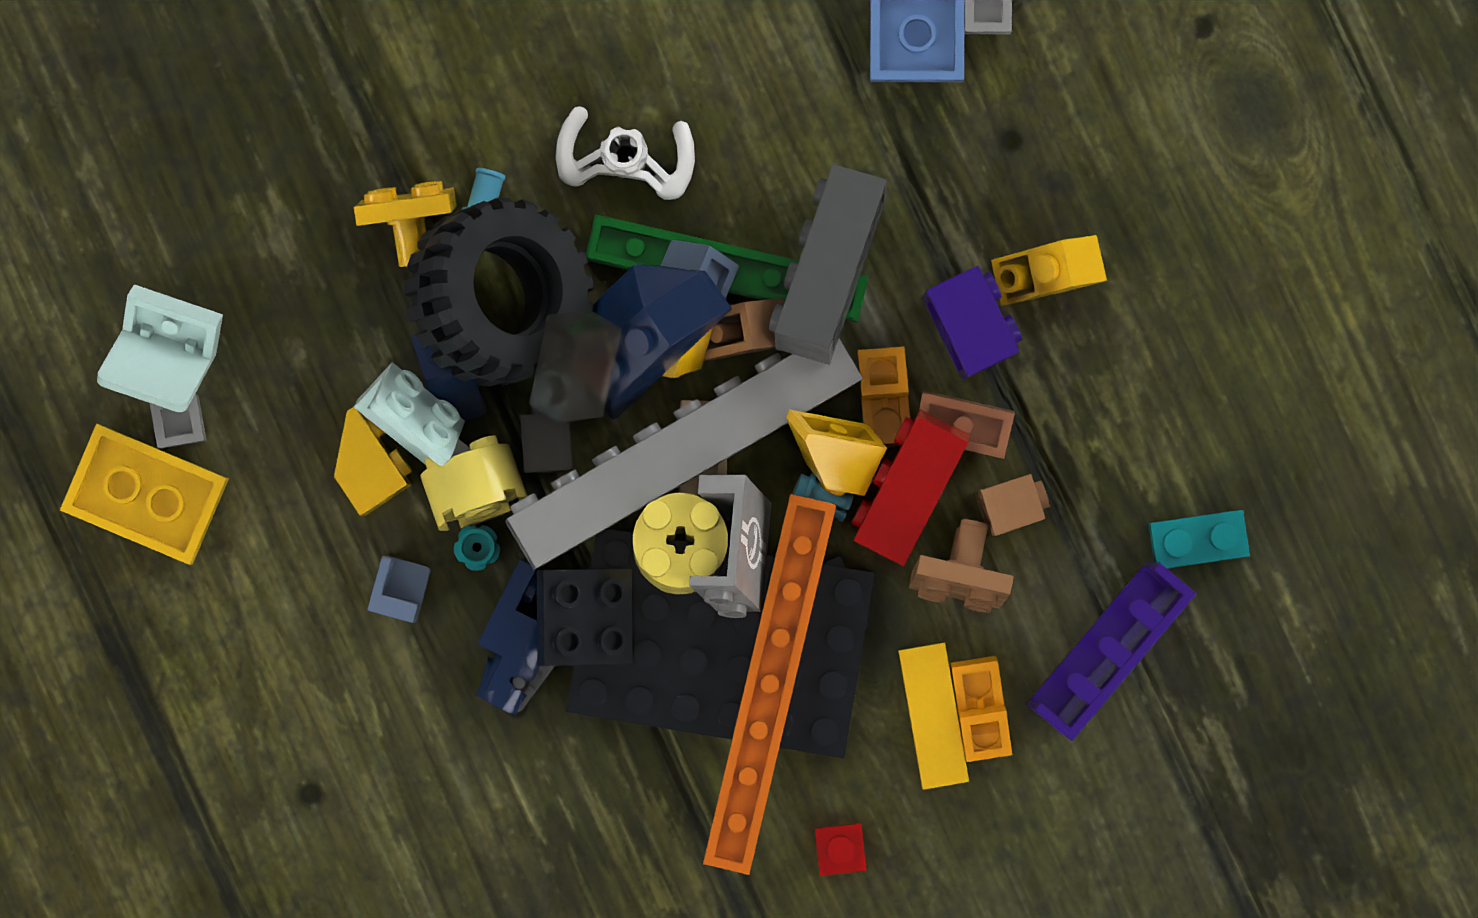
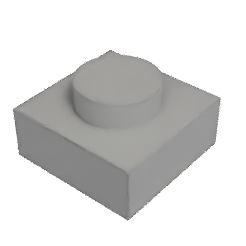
[964,0,1012,34]
[150,394,207,449]

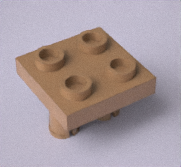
[908,519,1014,613]

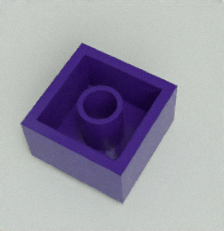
[922,266,1023,381]

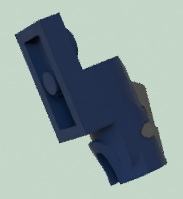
[476,559,554,715]

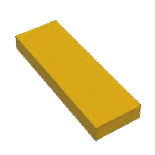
[898,642,969,790]

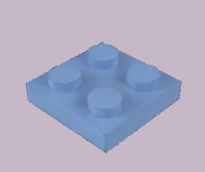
[870,0,965,82]

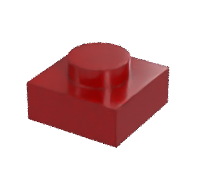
[814,822,867,876]

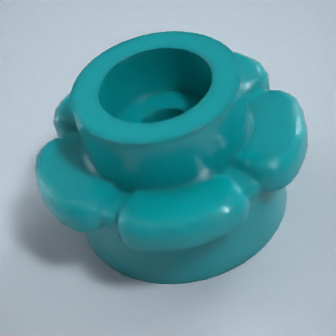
[454,525,500,571]

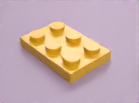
[60,424,229,565]

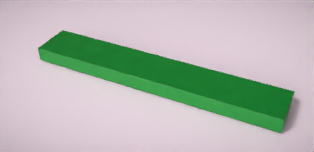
[585,214,869,323]

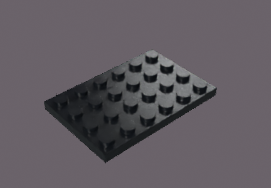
[566,528,875,758]

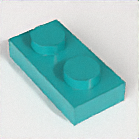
[1148,510,1250,568]

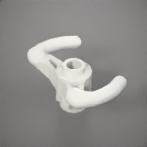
[556,106,695,200]

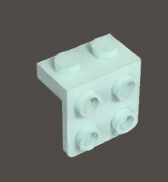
[97,285,223,412]
[354,362,465,466]

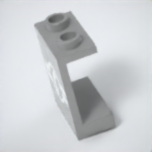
[689,475,772,618]

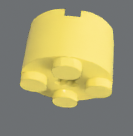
[420,435,527,531]
[633,493,728,594]

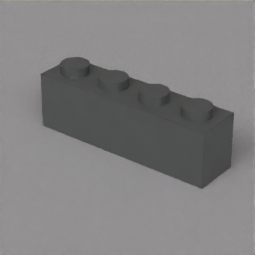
[769,164,887,365]

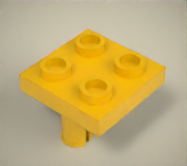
[354,181,457,267]

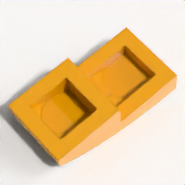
[857,346,910,448]
[950,656,1013,762]

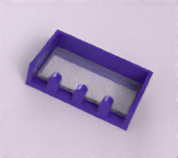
[1025,562,1197,741]

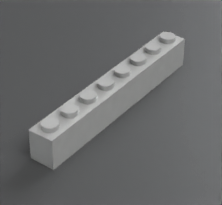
[505,339,863,571]

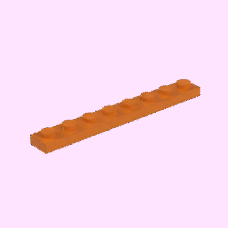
[703,494,836,875]

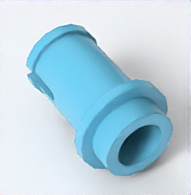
[462,168,506,210]
[792,473,854,522]

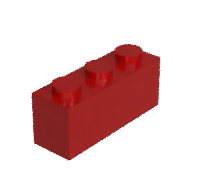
[851,409,970,566]

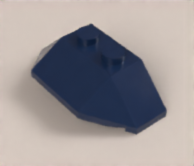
[580,264,732,419]

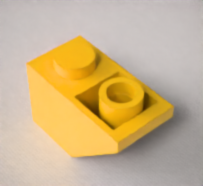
[991,235,1107,306]
[334,407,412,516]

